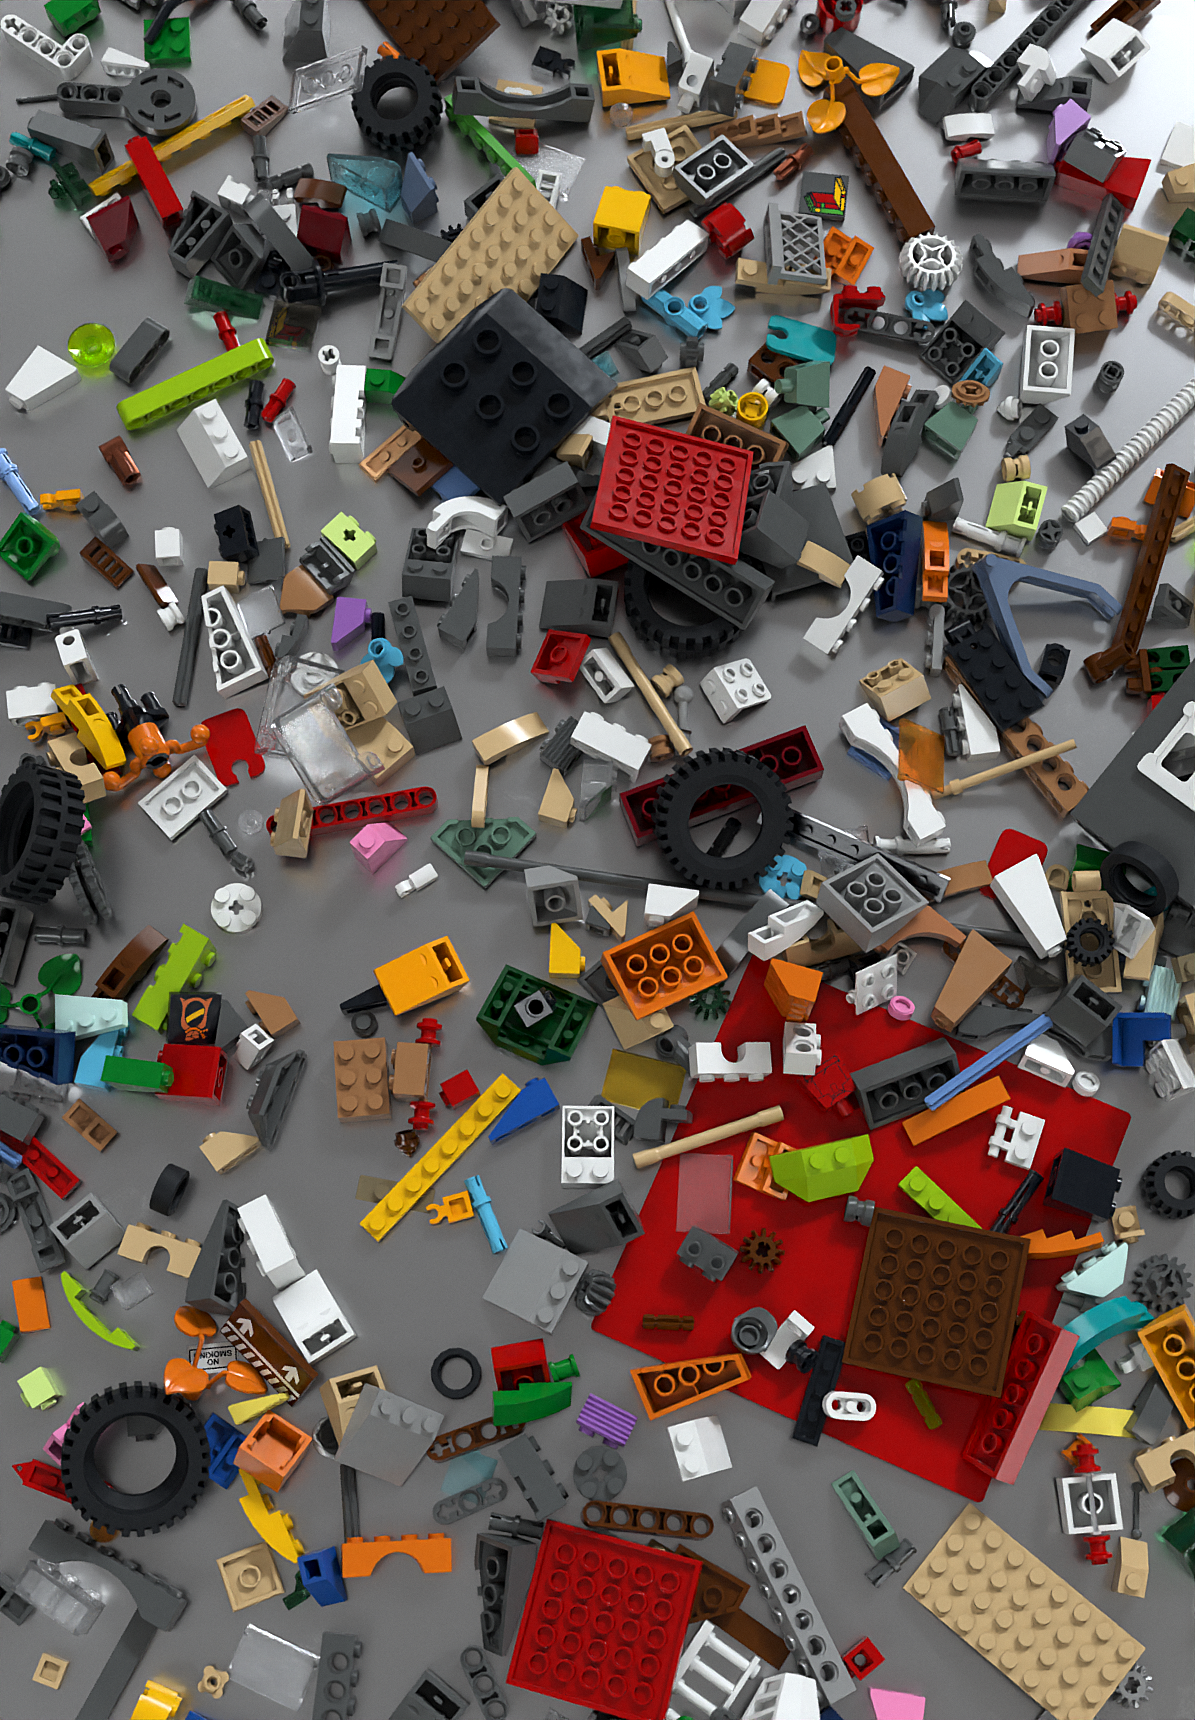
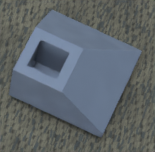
[400,152,439,225]

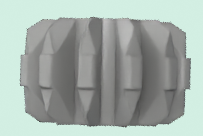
[1112,1662,1154,1709]

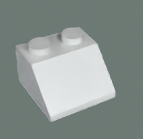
[644,884,699,930]

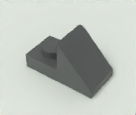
[1152,583,1193,626]

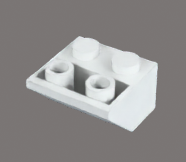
[1080,18,1151,85]

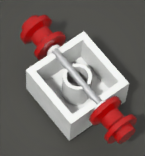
[1056,1443,1123,1565]

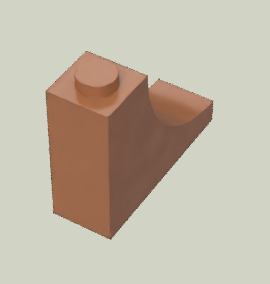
[873,905,967,954]

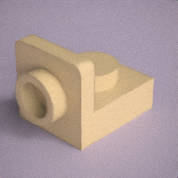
[1109,1205,1145,1244]

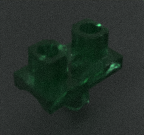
[48,162,91,208]

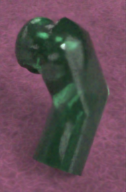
[282,1570,311,1611]

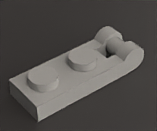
[925,604,945,677]

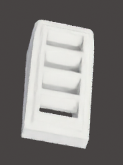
[101,47,151,78]
[536,169,562,208]

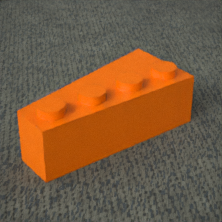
[630,1352,752,1421]

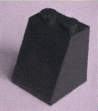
[1042,1148,1122,1223]

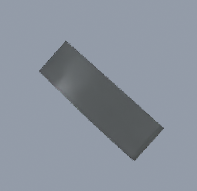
[1124,1369,1175,1446]

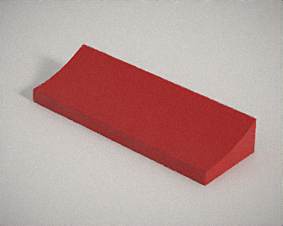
[961,1310,1080,1485]

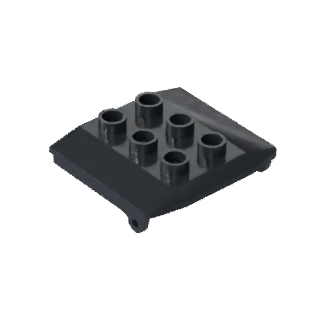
[391,288,618,506]

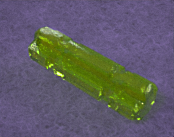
[906,1379,942,1429]

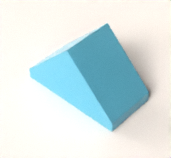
[959,348,1004,388]

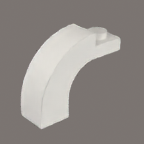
[426,496,508,549]

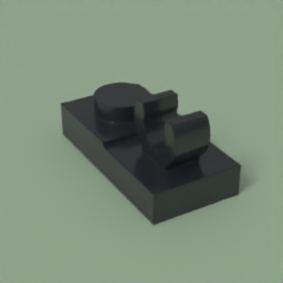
[254,250,290,301]

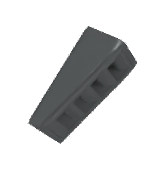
[588,1094,635,1146]

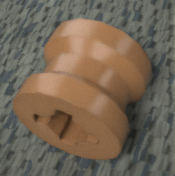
[648,735,674,762]

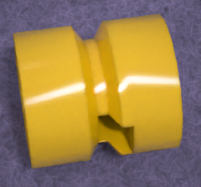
[736,392,768,430]

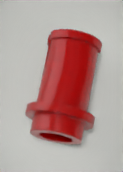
[951,139,982,164]

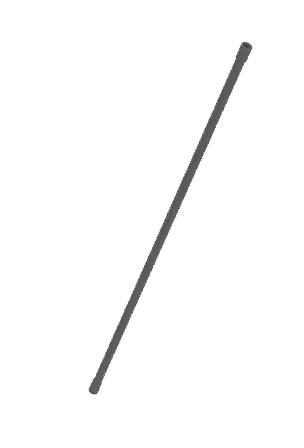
[464,850,1167,967]

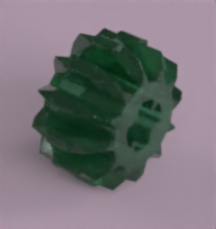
[688,982,731,1021]

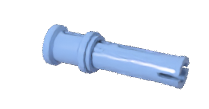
[0,448,41,516]

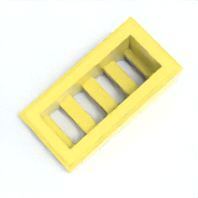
[228,1393,290,1425]

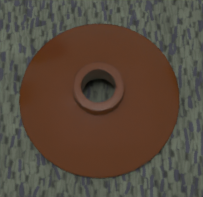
[1163,1458,1195,1512]

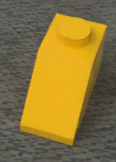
[549,923,586,979]

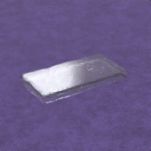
[288,45,368,114]

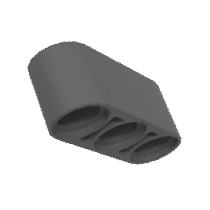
[109,317,170,383]
[460,1645,509,1720]

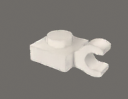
[1116,1340,1154,1374]

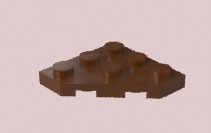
[675,1544,751,1624]

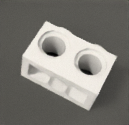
[783,1022,821,1075]

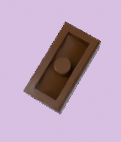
[135,564,179,609]

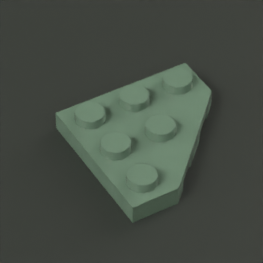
[430,817,537,889]

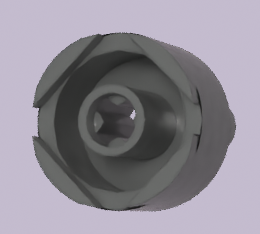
[573,1446,627,1501]

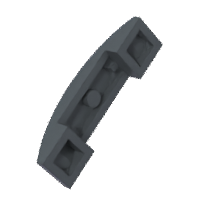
[243,193,314,271]
[378,219,452,263]
[715,889,789,982]
[6,1168,65,1273]

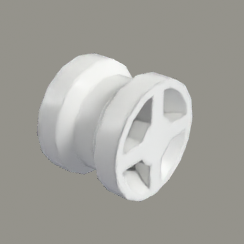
[156,601,186,631]

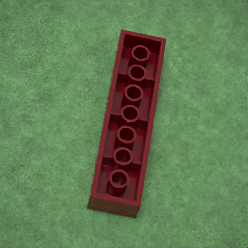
[619,725,824,847]

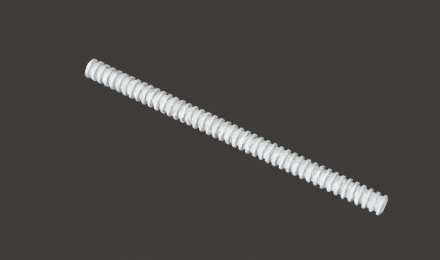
[1061,377,1195,523]

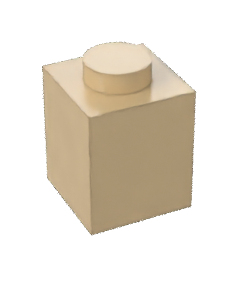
[207,561,245,594]

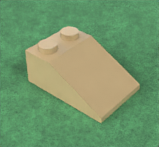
[331,717,415,787]
[270,789,314,858]

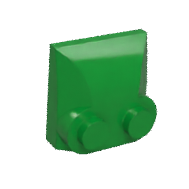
[0,512,60,581]

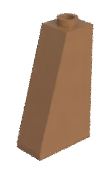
[930,929,1013,1033]

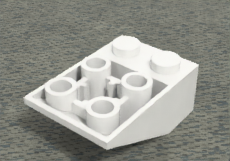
[1145,1039,1195,1102]
[561,1106,614,1189]
[272,1269,357,1365]

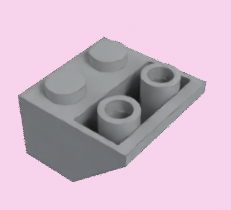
[49,1193,125,1270]

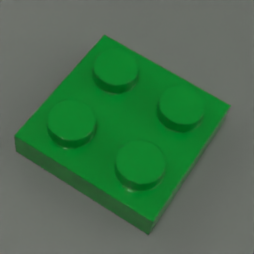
[144,17,192,65]

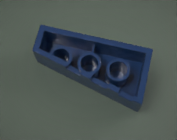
[866,510,923,623]
[0,1024,76,1085]

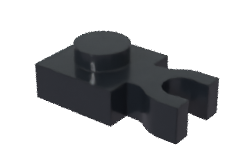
[531,46,575,80]

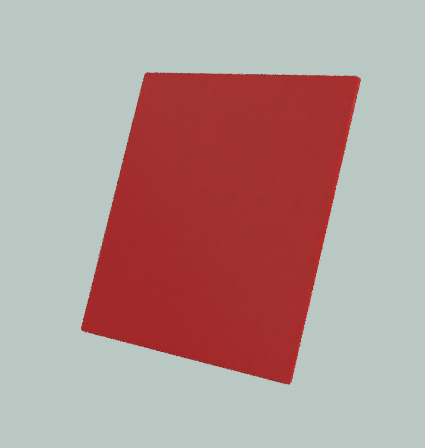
[591,955,1131,1503]

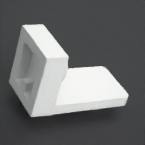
[759,1310,815,1369]

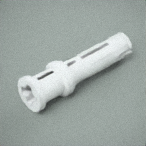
[952,517,1027,558]
[873,836,951,857]

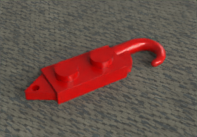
[12,1459,114,1504]

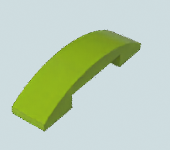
[60,1271,141,1351]

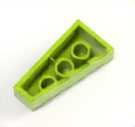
[132,923,217,1035]

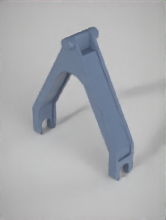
[972,554,1123,702]

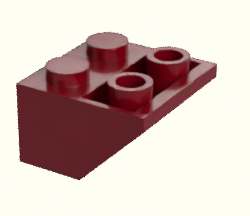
[297,204,352,265]

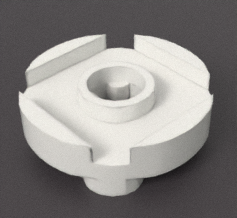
[211,883,263,934]

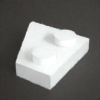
[791,445,836,492]

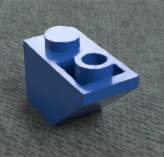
[297,1546,347,1607]

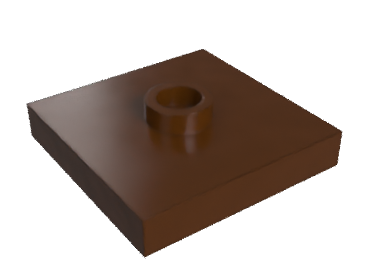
[387,439,454,497]

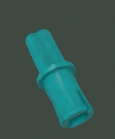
[9,132,56,162]

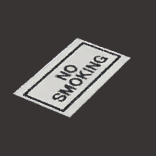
[187,1342,238,1374]

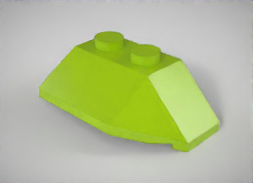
[769,1134,874,1202]

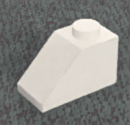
[1018,1034,1074,1087]

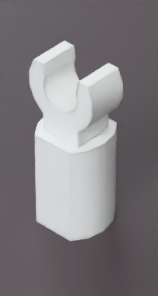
[395,863,438,899]

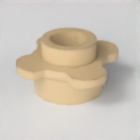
[197,1665,229,1699]

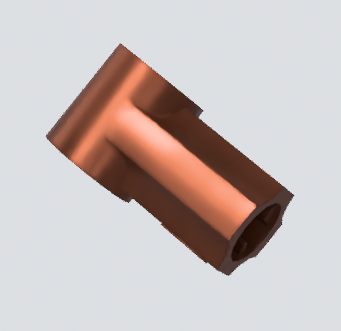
[98,435,141,485]

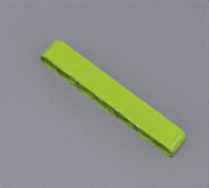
[116,338,275,430]

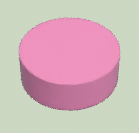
[888,996,915,1021]

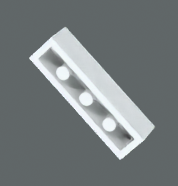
[626,219,709,300]

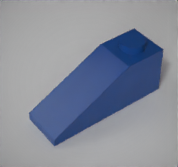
[488,1077,560,1145]

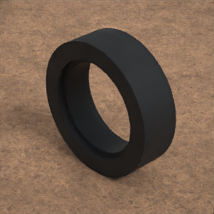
[1100,841,1179,917]

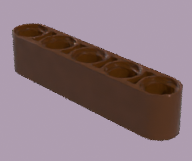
[580,1500,714,1541]

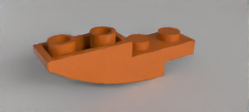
[921,521,949,603]

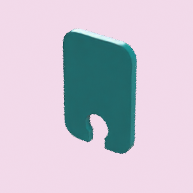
[766,315,837,366]

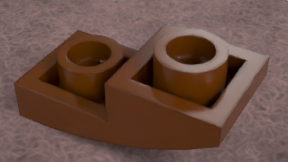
[293,178,347,208]

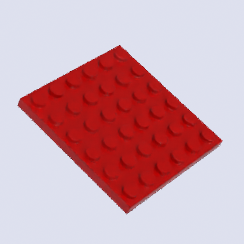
[590,415,754,565]
[506,1519,704,1720]

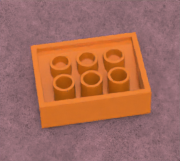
[601,911,728,1021]

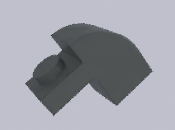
[75,491,129,550]
[634,1098,693,1142]
[0,1572,38,1626]

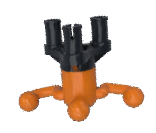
[102,684,210,792]

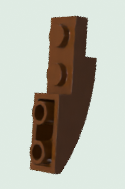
[91,925,169,1000]

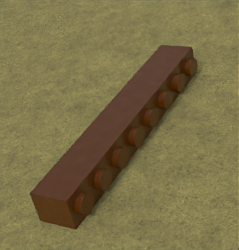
[823,78,935,244]

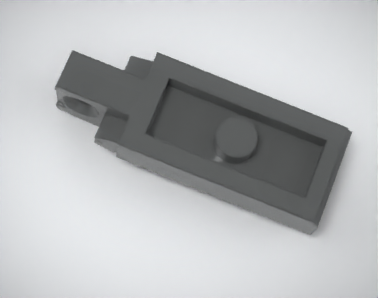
[1003,403,1059,459]

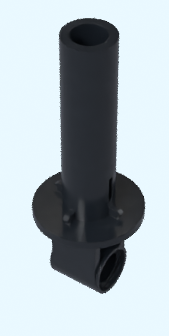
[280,260,399,306]

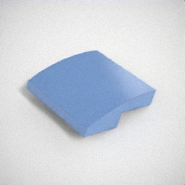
[430,466,480,502]

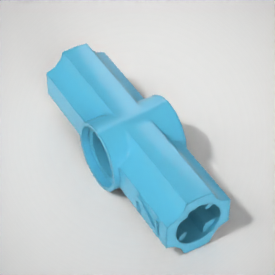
[641,288,708,340]

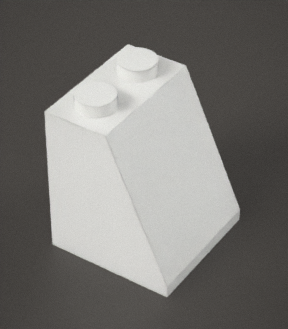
[666,1415,732,1482]

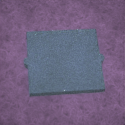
[440,1446,498,1504]

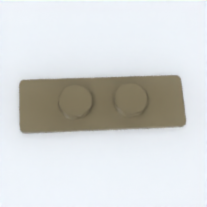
[355,1175,435,1214]

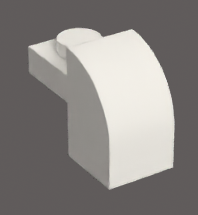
[1017,44,1057,102]

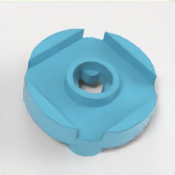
[758,855,807,900]

